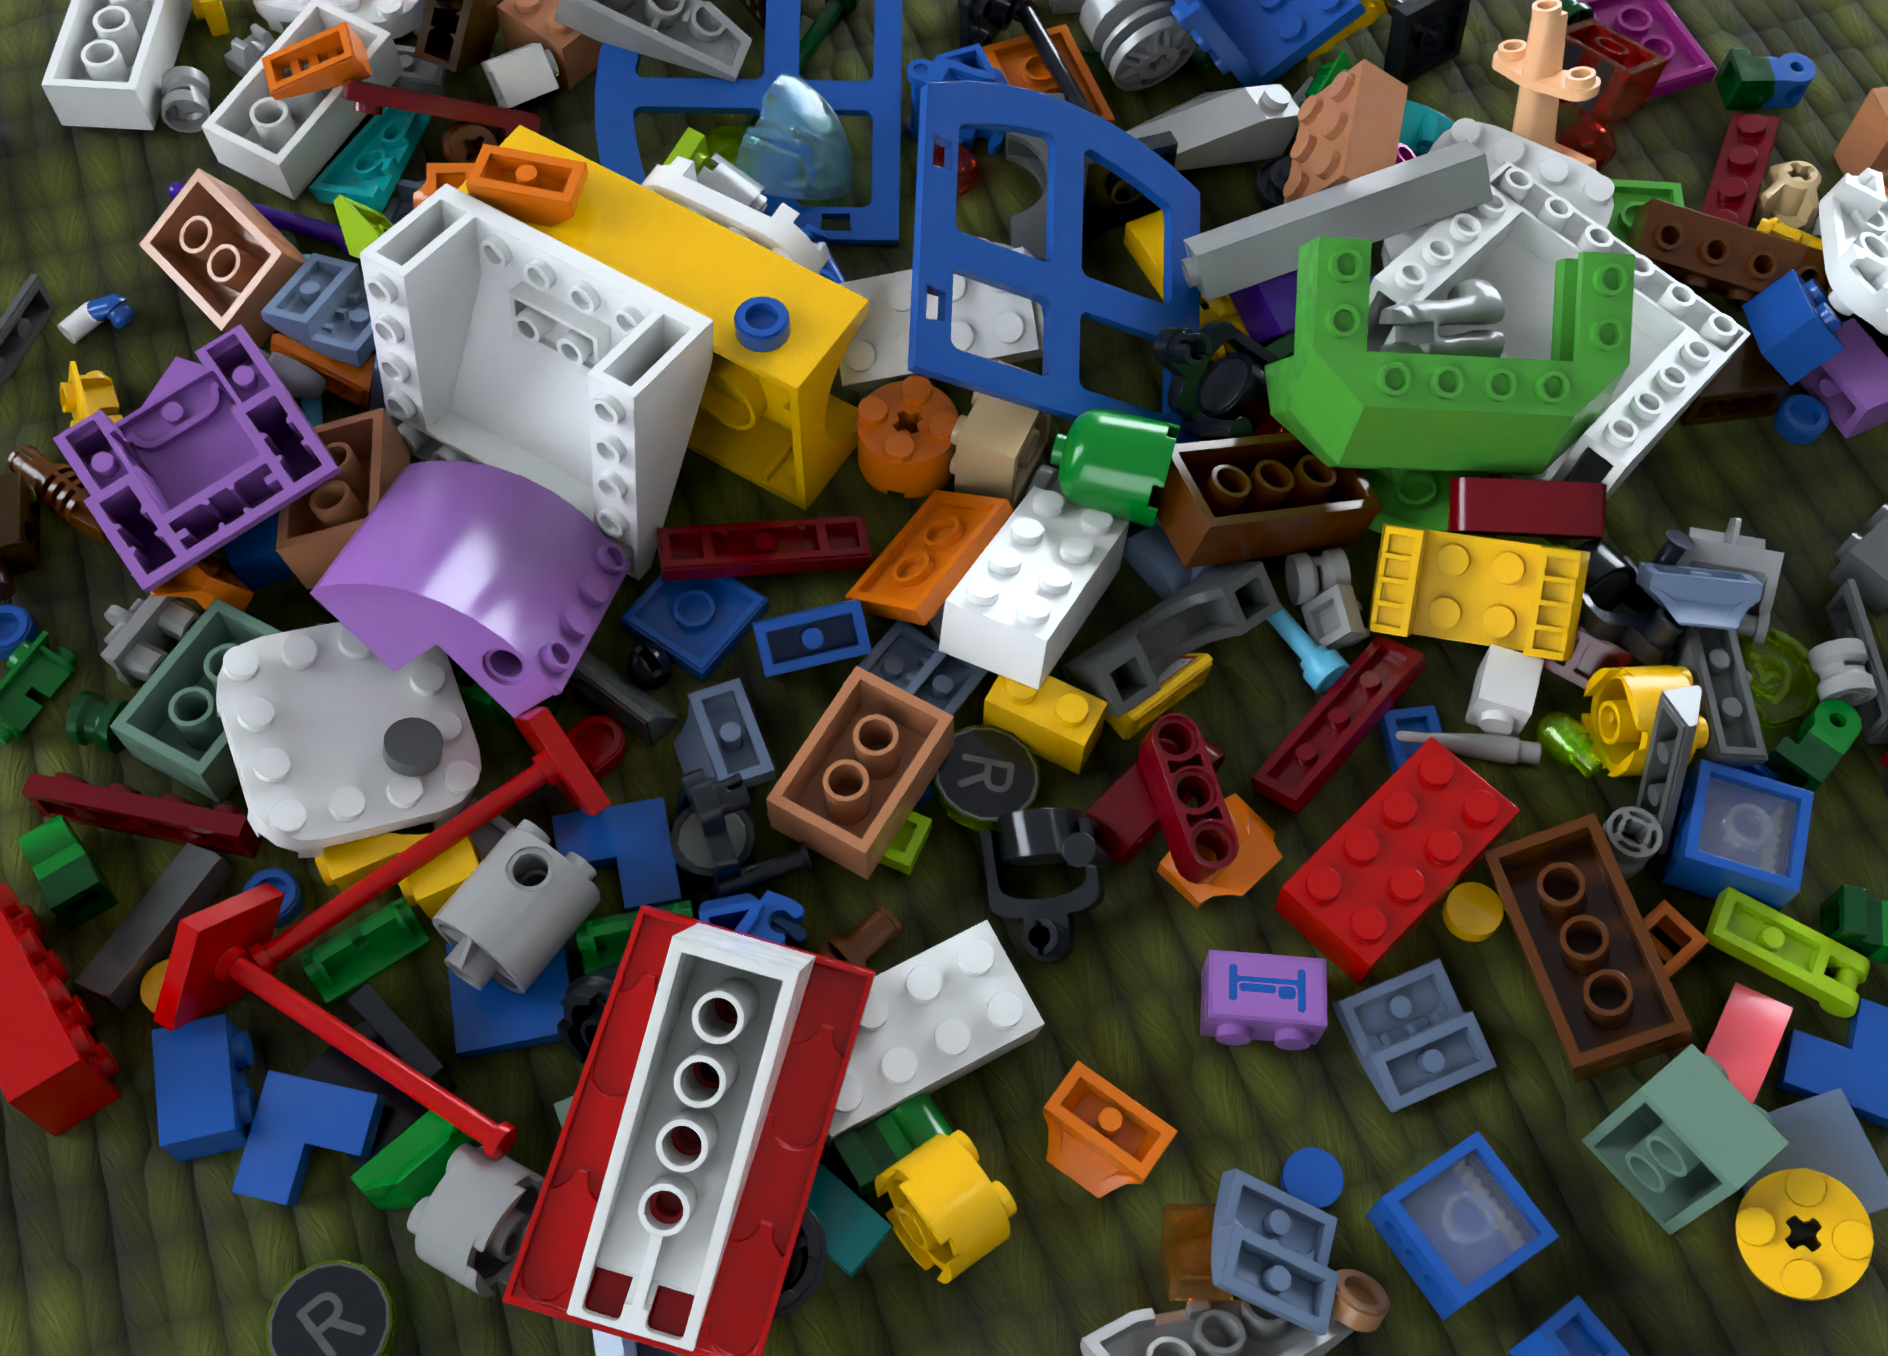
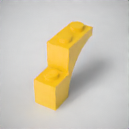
[315,832,483,921]

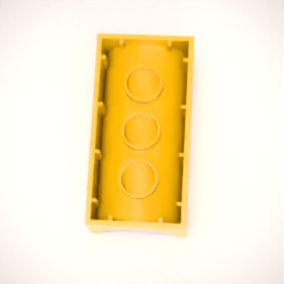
[458,125,870,511]

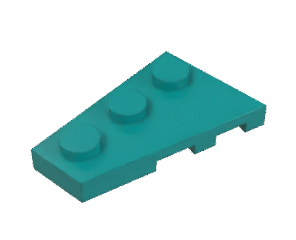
[309,107,432,212]

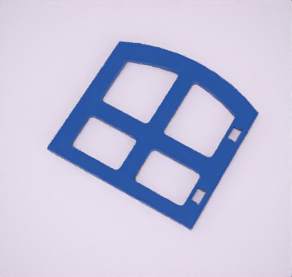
[595,0,902,246]
[908,80,1200,443]

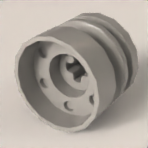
[1079,0,1197,91]

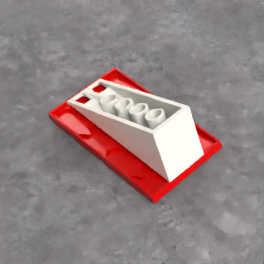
[501,904,876,1356]

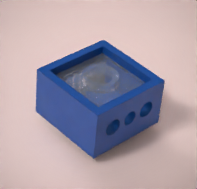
[1661,758,1814,912]
[1366,1131,1560,1321]

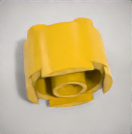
[1581,665,1709,777]
[875,1130,1017,1284]
[1736,1168,1874,1301]

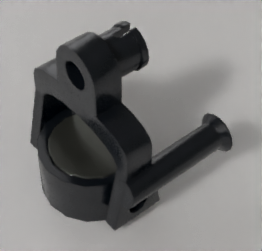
[1154,321,1279,441]
[1573,529,1695,666]
[670,768,813,900]
[980,808,1113,964]

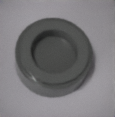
[383,717,443,777]

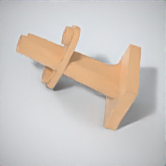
[1492,0,1601,170]

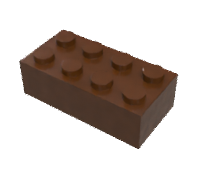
[1149,432,1383,568]
[1483,813,1692,1083]

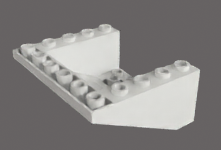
[1367,161,1751,501]
[359,183,713,580]

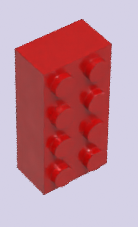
[1274,736,1520,986]
[0,882,122,1137]

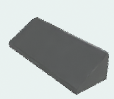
[0,273,56,391]
[1825,579,1888,744]
[1670,626,1769,768]
[567,649,678,747]
[1636,685,1702,855]
[74,843,235,1013]

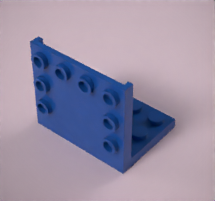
[1170,0,1367,87]

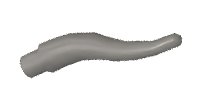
[1396,730,1541,765]

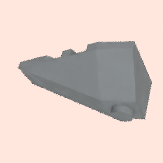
[554,0,752,83]
[1126,84,1299,171]
[1080,1298,1354,1356]

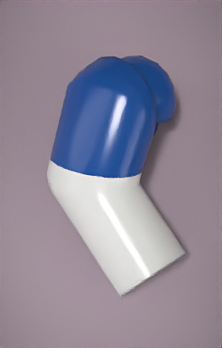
[57,293,136,344]

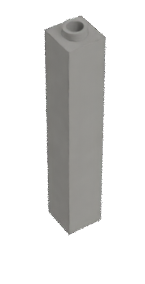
[1181,139,1493,301]

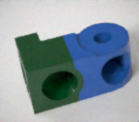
[1715,48,1816,110]

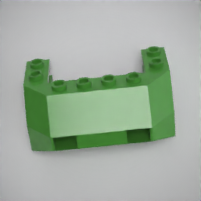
[1264,236,1635,476]

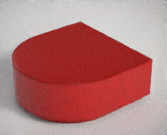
[565,715,627,781]

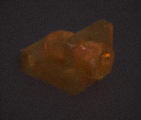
[1160,1204,1233,1301]

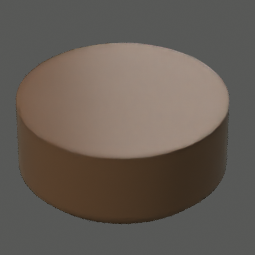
[1331,1269,1390,1332]

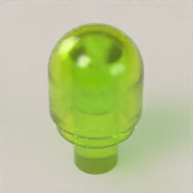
[1535,711,1604,779]

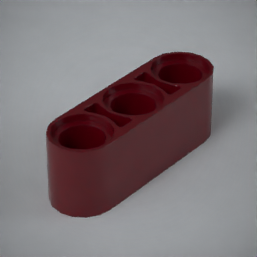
[1447,477,1607,539]
[1138,713,1239,884]
[1084,736,1226,865]

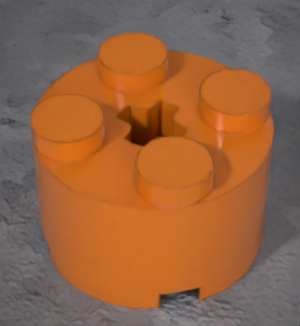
[857,375,959,498]

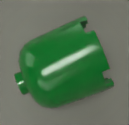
[1050,408,1180,528]

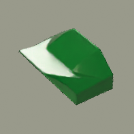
[350,1110,473,1210]

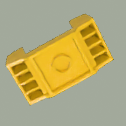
[1367,523,1591,661]

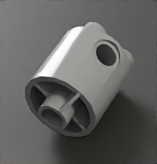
[432,819,601,995]

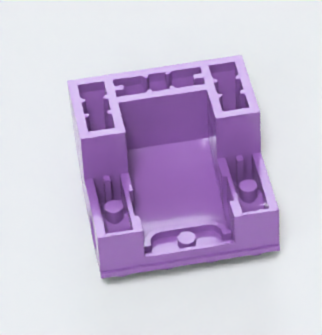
[53,324,341,594]
[310,461,632,718]

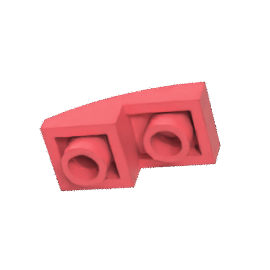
[1703,982,1793,1104]

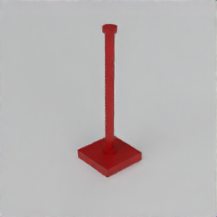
[248,706,612,975]
[153,882,518,1161]

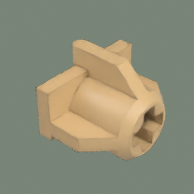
[1753,161,1822,232]

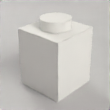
[481,43,559,108]
[1464,644,1544,737]

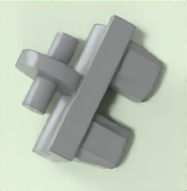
[100,594,200,687]

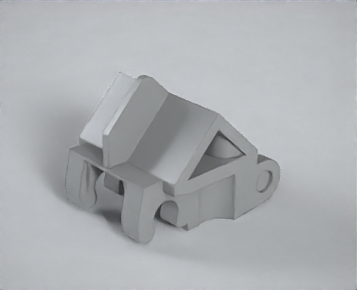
[1676,517,1784,644]

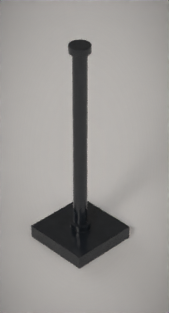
[1009,0,1178,236]
[1383,0,1471,84]

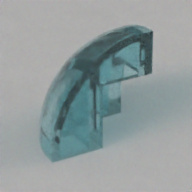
[735,72,853,200]

